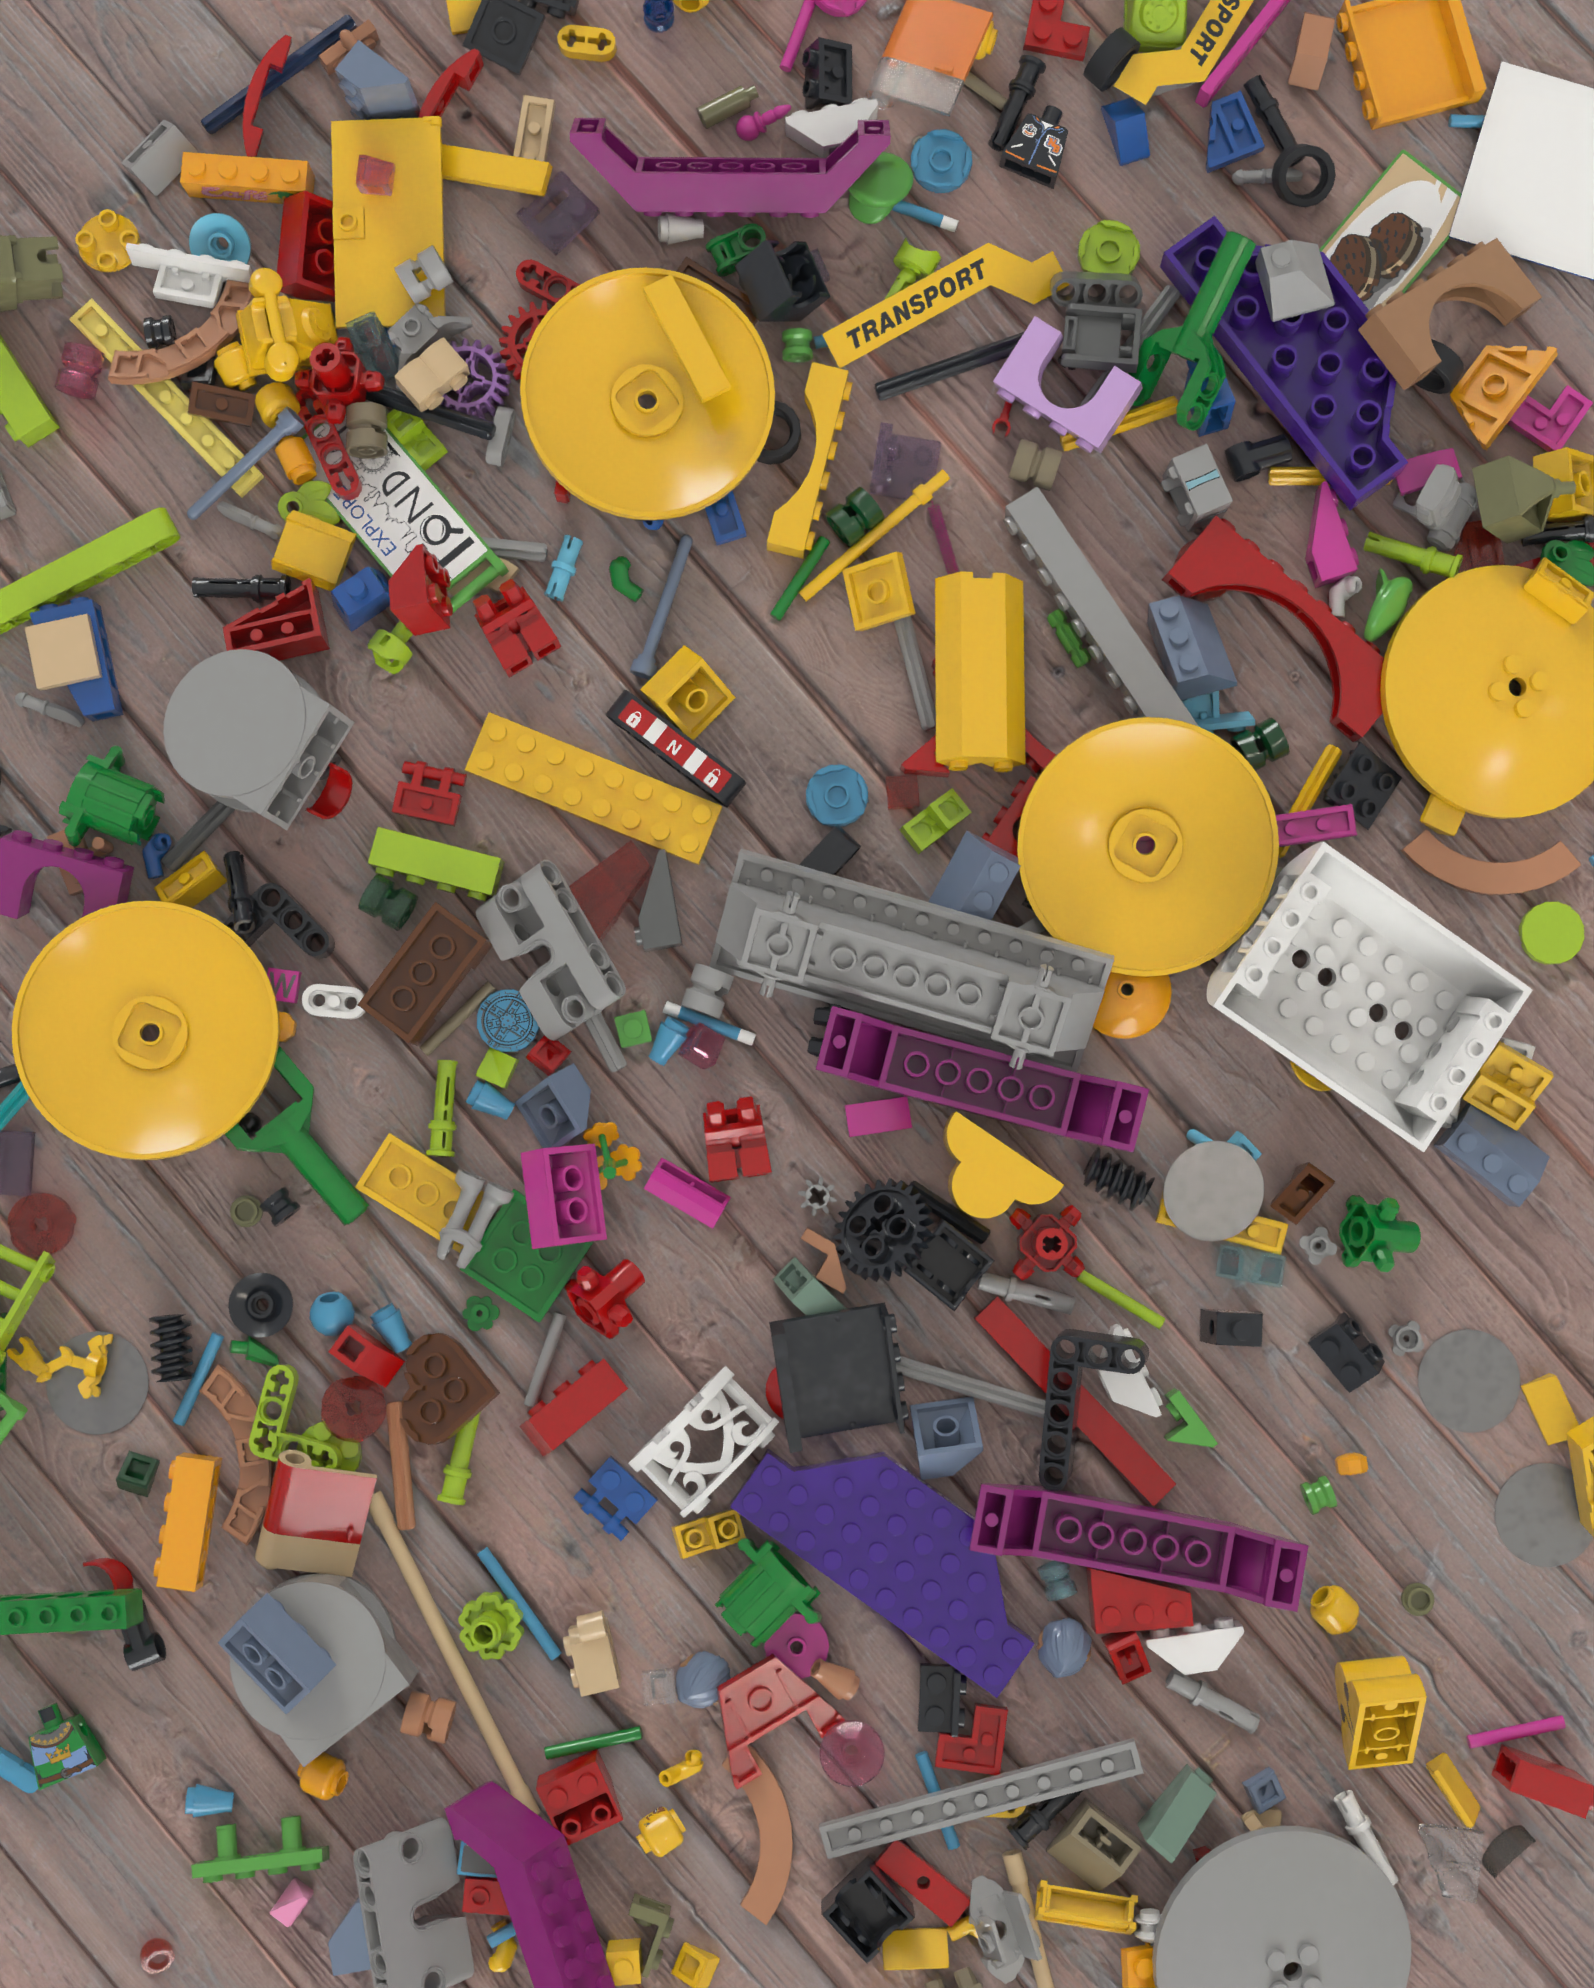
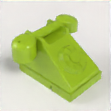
[1123,0,1187,53]

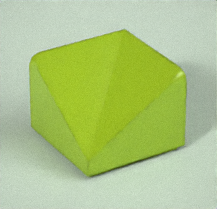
[475,1047,519,1089]

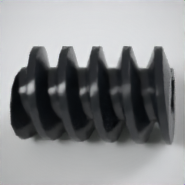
[1083,1147,1155,1211]
[149,1314,194,1382]

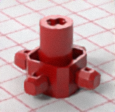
[295,337,385,424]
[1009,1205,1085,1281]
[564,1259,645,1339]

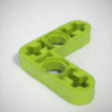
[249,1364,342,1469]

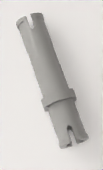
[977,1272,1075,1315]
[1165,1668,1260,1734]

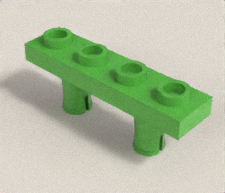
[191,1815,330,1883]

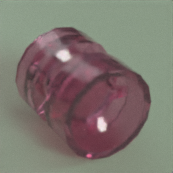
[54,342,105,400]

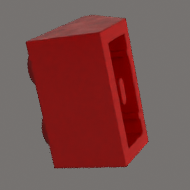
[388,544,453,636]
[536,1749,623,1846]

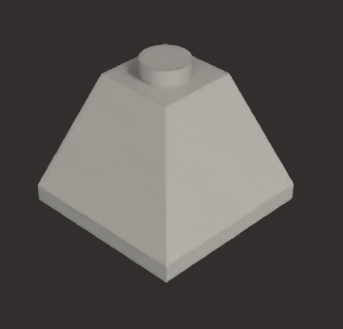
[1255,240,1335,322]

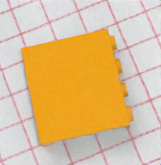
[1336,0,1487,130]

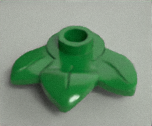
[1540,540,1594,587]

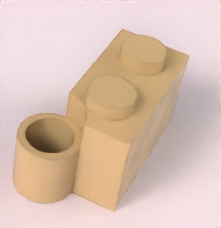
[563,1610,622,1697]

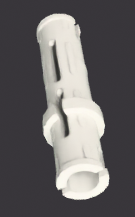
[1334,1790,1398,1885]

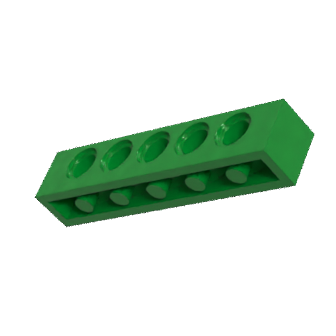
[0,1588,144,1635]

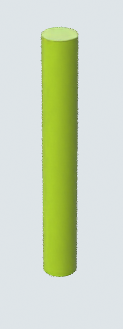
[1076,1270,1165,1329]

